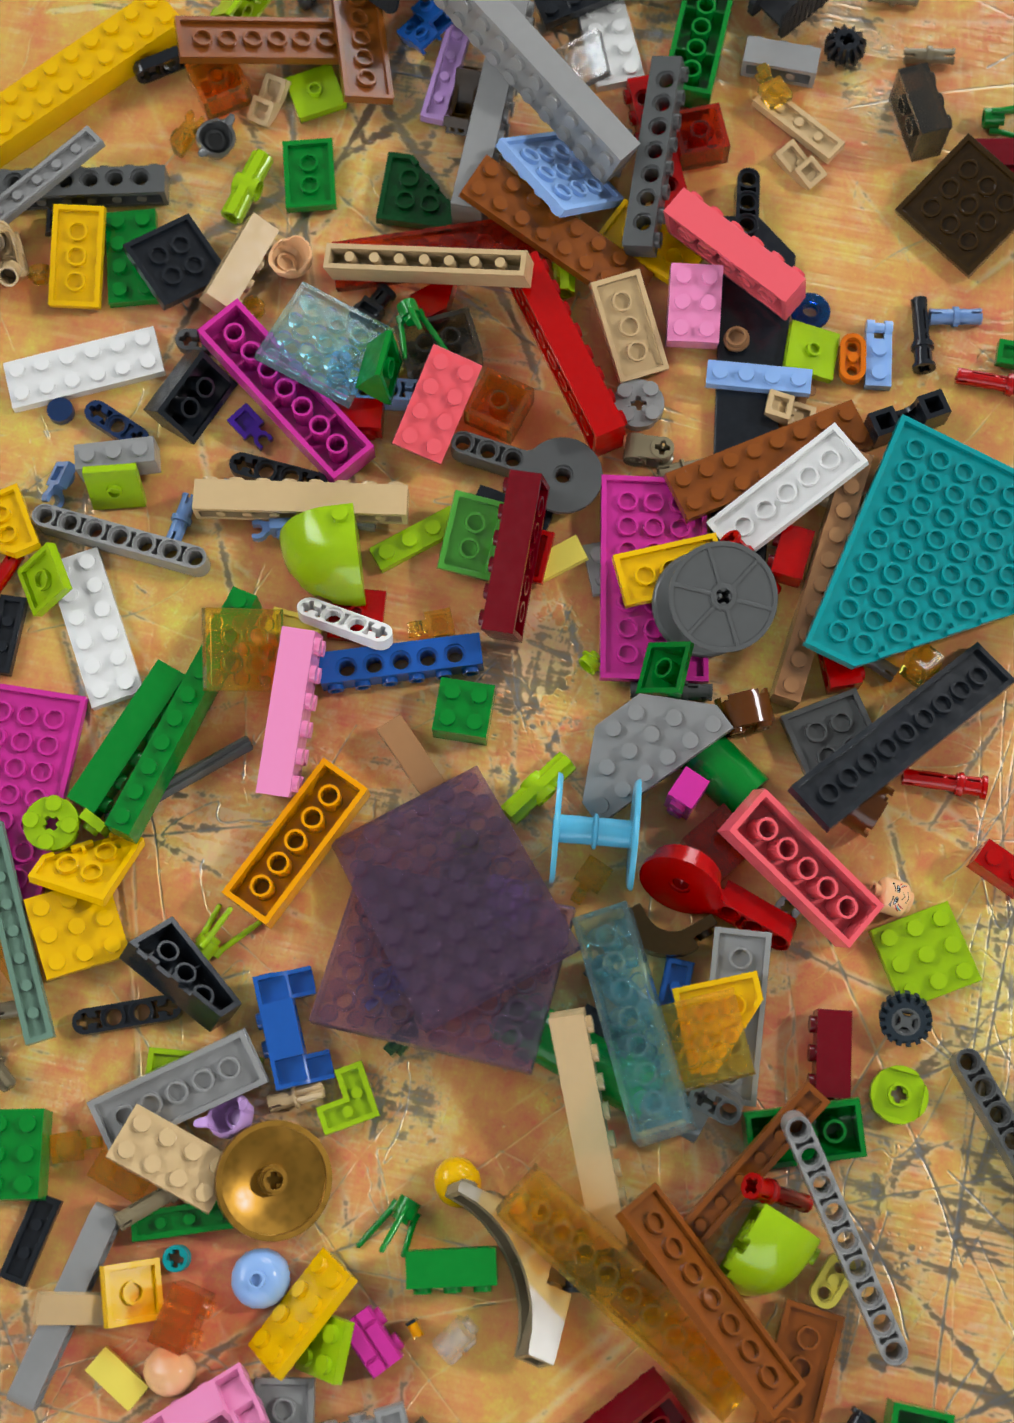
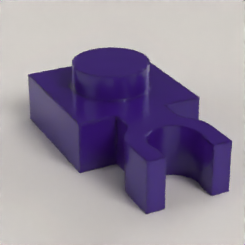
[227,403,273,451]

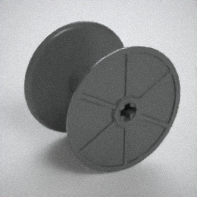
[652,541,778,658]

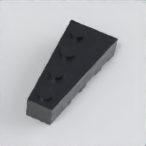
[119,916,242,1032]

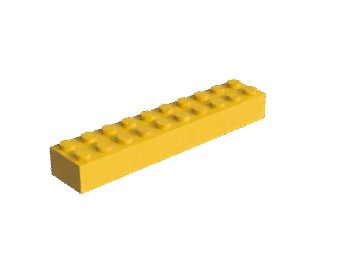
[0,0,180,168]

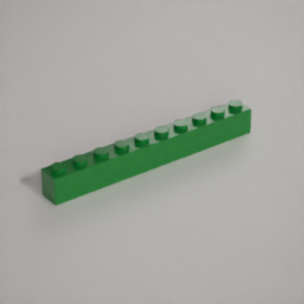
[104,586,263,844]

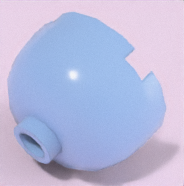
[231,1248,291,1309]

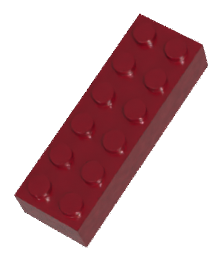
[478,469,550,643]

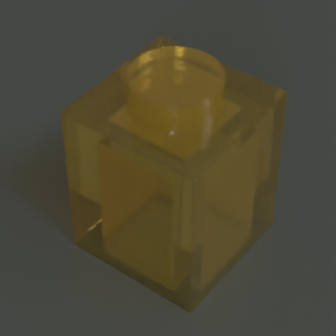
[899,644,945,688]

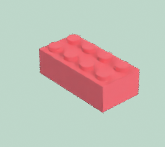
[391,344,482,465]

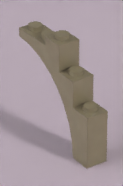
[445,1179,572,1368]

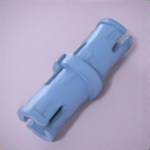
[928,306,983,327]
[166,492,193,541]

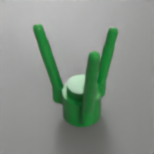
[982,105,1014,138]
[395,298,448,359]
[356,1194,421,1258]

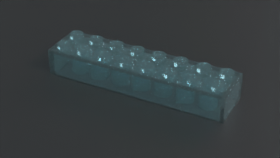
[572,900,697,1148]

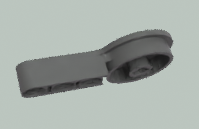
[451,431,603,514]

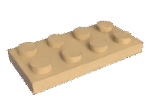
[589,268,670,384]
[105,1104,222,1215]

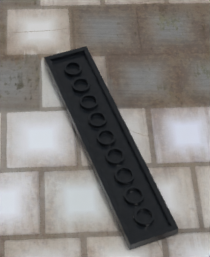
[788,642,1014,833]

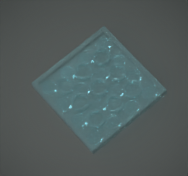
[254,281,395,408]

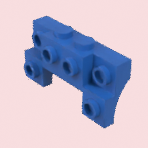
[396,0,453,56]
[252,966,336,1092]

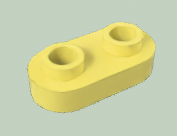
[809,1252,856,1309]

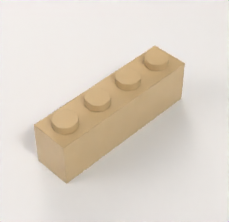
[199,212,279,313]

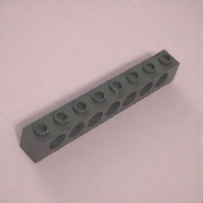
[622,56,689,258]
[0,164,170,210]

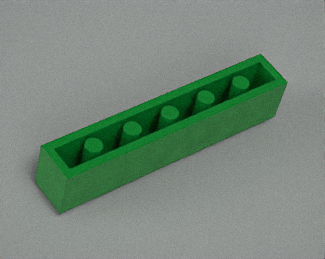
[67,659,185,819]

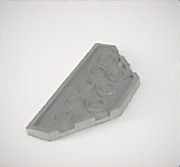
[582,693,734,818]

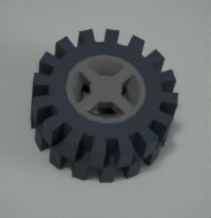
[879,990,933,1047]

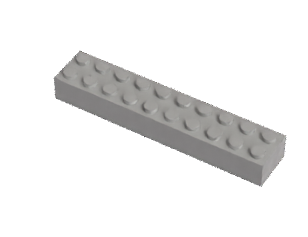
[434,0,641,185]
[451,0,535,235]

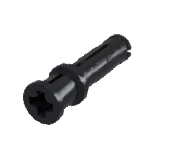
[911,296,936,374]

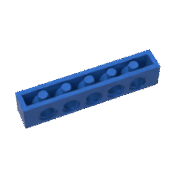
[319,632,484,694]

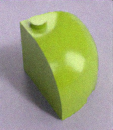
[279,503,366,606]
[719,1203,821,1296]

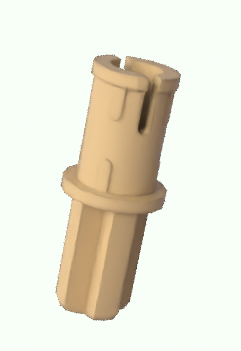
[267,1082,326,1113]

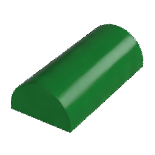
[680,736,769,817]
[741,1097,867,1169]

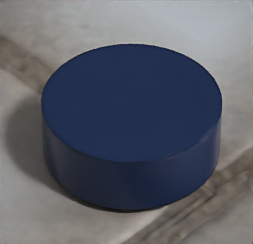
[47,397,75,425]

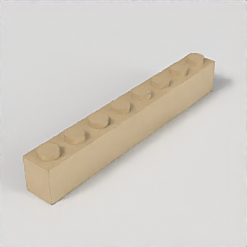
[323,243,534,288]
[192,476,409,524]
[548,1007,629,1251]

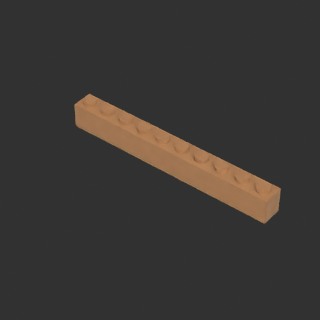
[769,451,874,709]

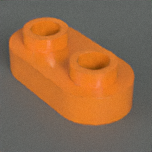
[838,333,866,385]

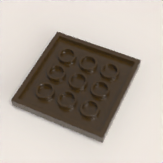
[895,133,1014,278]

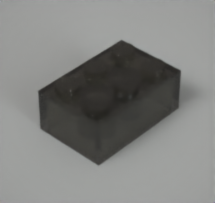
[889,62,952,162]
[393,306,483,379]

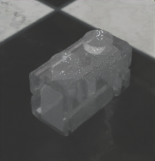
[432,1315,479,1365]

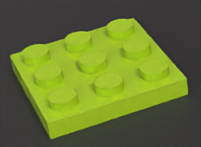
[868,901,982,1001]

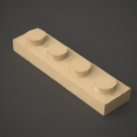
[752,84,845,164]

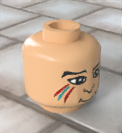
[870,877,914,917]

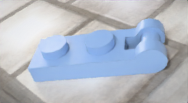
[864,319,893,391]

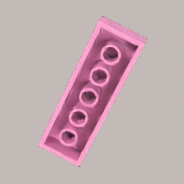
[256,626,326,798]

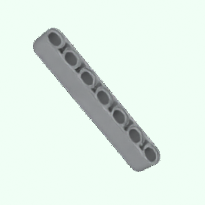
[32,504,211,577]
[7,1202,120,1412]

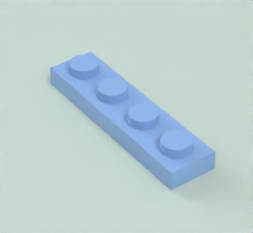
[705,359,812,398]

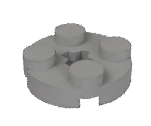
[614,379,665,431]

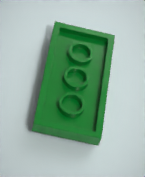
[106,208,159,308]

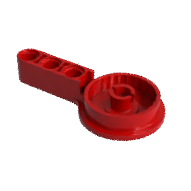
[639,844,797,951]

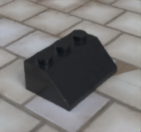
[143,349,238,445]

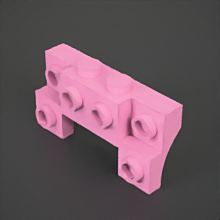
[142,1362,270,1423]

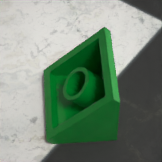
[355,330,403,405]
[636,641,694,699]

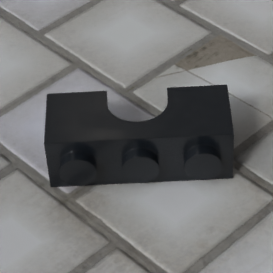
[864,389,952,449]

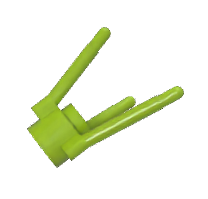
[195,904,262,961]

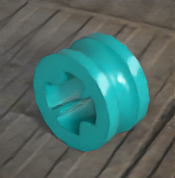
[162,1245,192,1272]

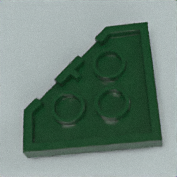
[376,152,452,233]

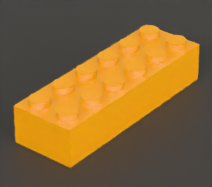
[221,757,371,929]

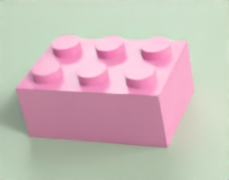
[665,263,724,350]

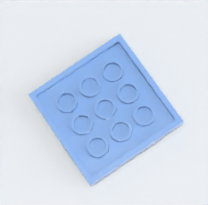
[495,131,624,218]

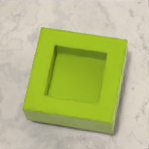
[78,808,111,838]

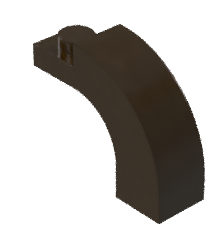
[443,65,482,136]
[614,903,717,958]

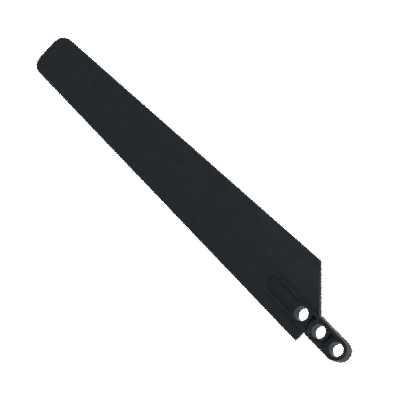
[710,168,796,562]

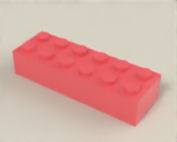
[664,187,806,321]
[717,788,885,948]

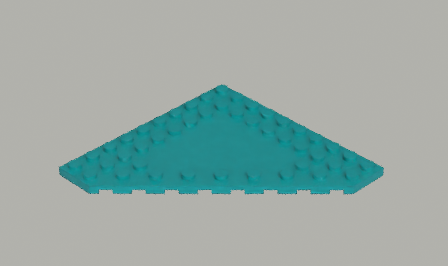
[802,414,1014,670]

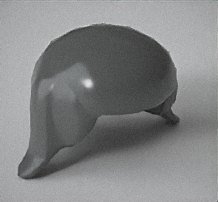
[195,113,236,159]

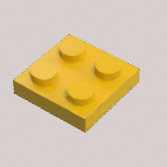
[99,1257,165,1329]

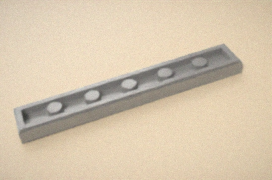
[0,125,105,224]

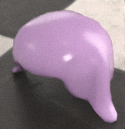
[193,1094,254,1139]

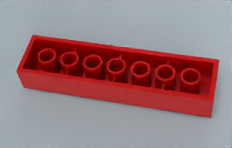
[509,250,627,457]

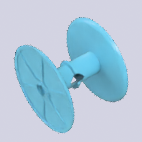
[549,772,642,891]

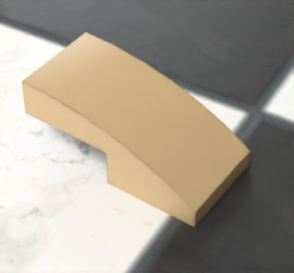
[246,72,291,128]
[772,139,827,191]
[764,389,817,426]

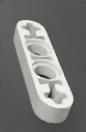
[297,597,393,650]

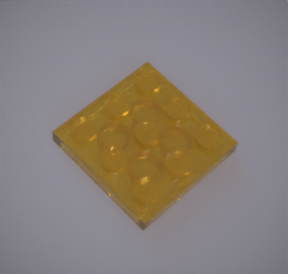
[202,607,283,691]
[649,987,756,1096]

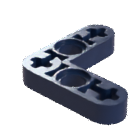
[84,400,149,440]

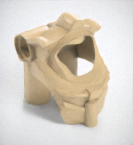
[0,220,29,287]

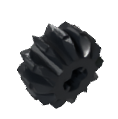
[824,24,867,70]

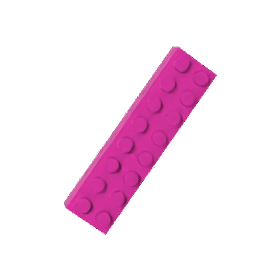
[197,299,376,483]

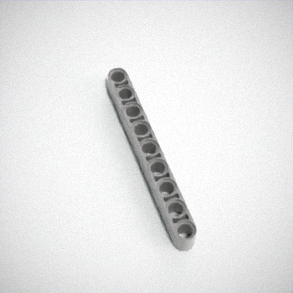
[780,1110,908,1366]

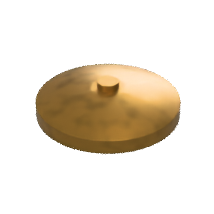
[214,1120,332,1242]

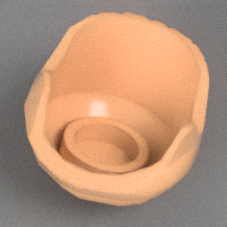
[268,235,312,279]
[143,1344,197,1397]

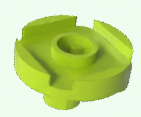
[22,795,81,852]
[869,1065,929,1125]

